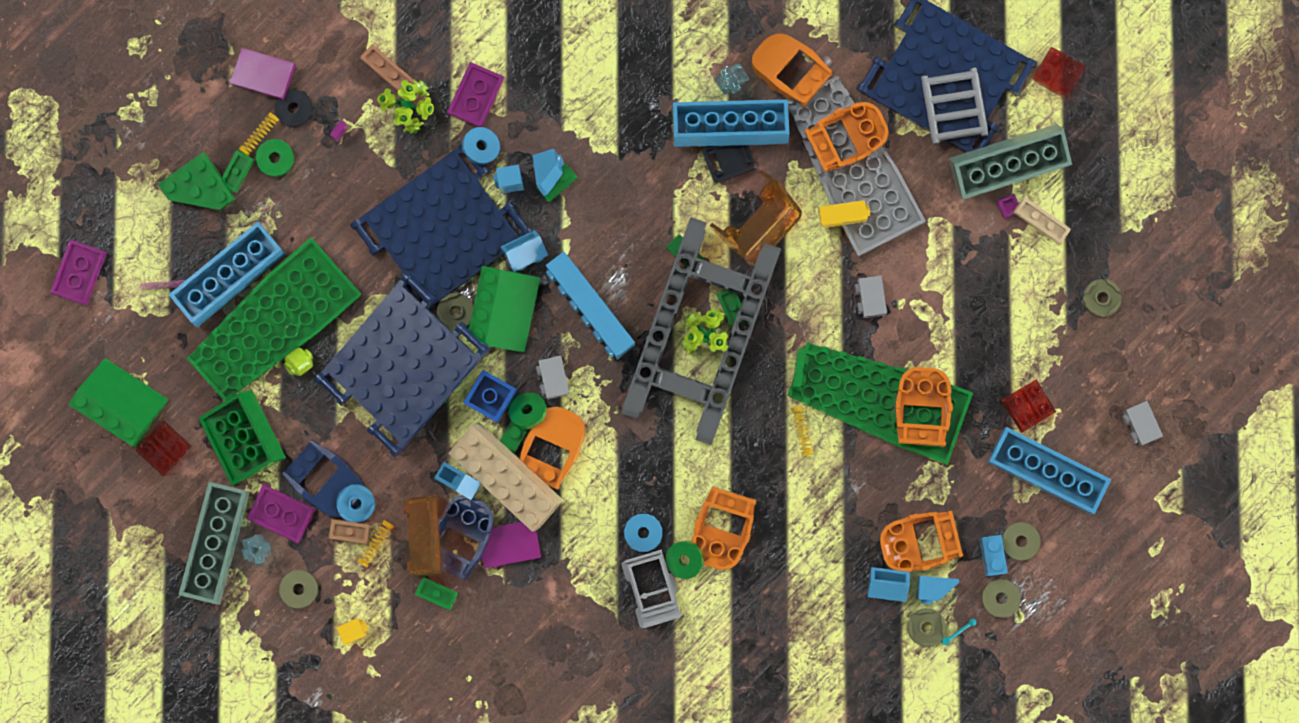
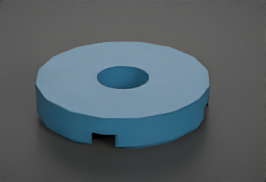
[462,127,500,165]
[336,484,375,523]
[624,514,662,552]

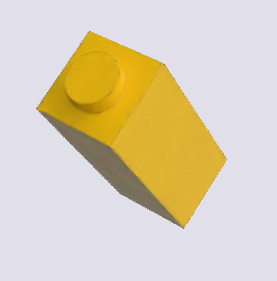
[818,200,870,228]

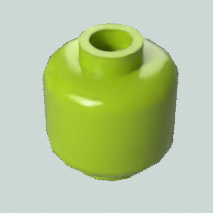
[284,348,313,376]

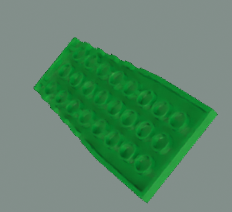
[187,237,362,401]
[788,342,973,465]

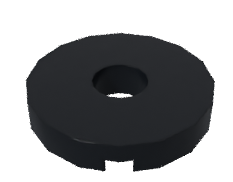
[275,89,313,127]

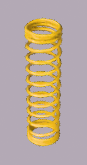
[239,112,279,156]
[791,406,814,456]
[357,520,394,567]

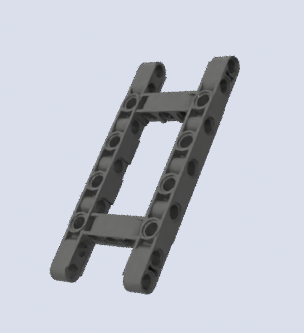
[621,217,781,446]

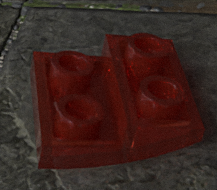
[1032,47,1086,99]
[1001,379,1056,433]
[135,420,191,476]

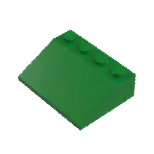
[466,266,540,352]
[68,358,169,448]
[198,390,286,486]

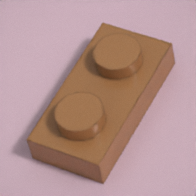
[329,519,371,544]

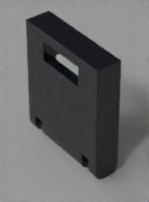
[701,145,757,185]

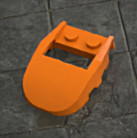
[751,34,833,108]
[804,102,888,172]
[895,367,953,447]
[520,407,585,490]
[692,486,756,570]
[880,511,963,572]

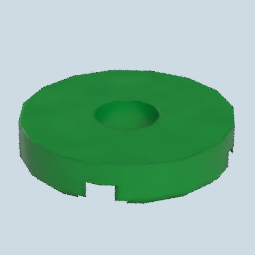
[256,139,294,177]
[509,393,547,429]
[666,540,704,579]

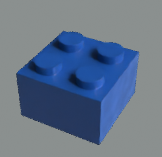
[463,370,517,424]

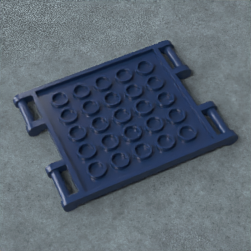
[856,0,1037,153]
[350,144,533,309]
[314,271,490,457]

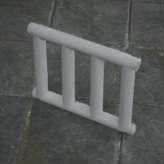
[921,68,988,145]

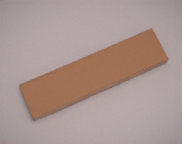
[360,44,428,105]

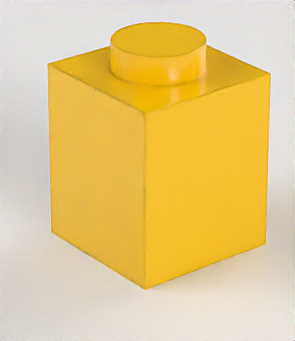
[336,618,369,645]

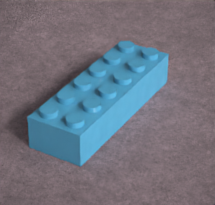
[673,99,789,147]
[169,222,286,328]
[546,252,635,360]
[986,427,1111,515]

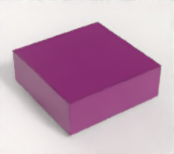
[330,120,349,142]
[996,194,1019,219]

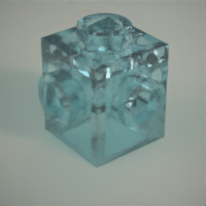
[715,64,750,95]
[242,534,272,565]

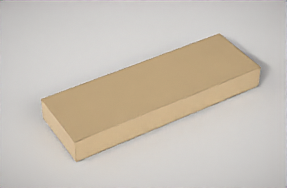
[1013,197,1071,245]

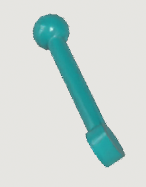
[942,619,977,645]

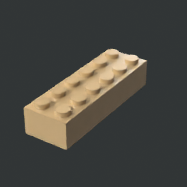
[448,422,563,532]

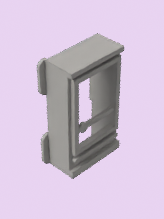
[622,550,681,628]

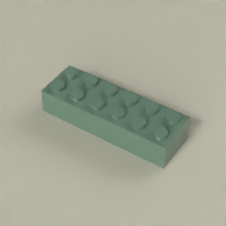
[949,124,1072,199]
[178,482,250,604]

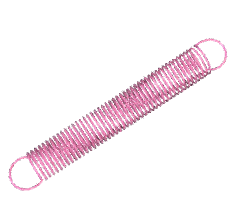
[135,280,185,290]

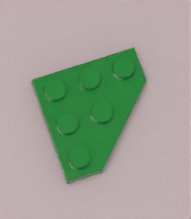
[158,152,236,210]

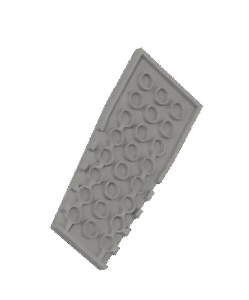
[788,76,926,257]

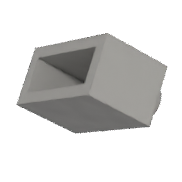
[854,276,887,319]
[536,356,570,399]
[1122,401,1163,446]

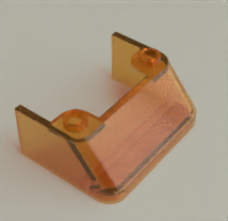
[710,170,802,266]
[403,495,446,576]

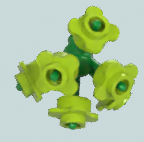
[377,79,434,134]
[682,309,728,354]

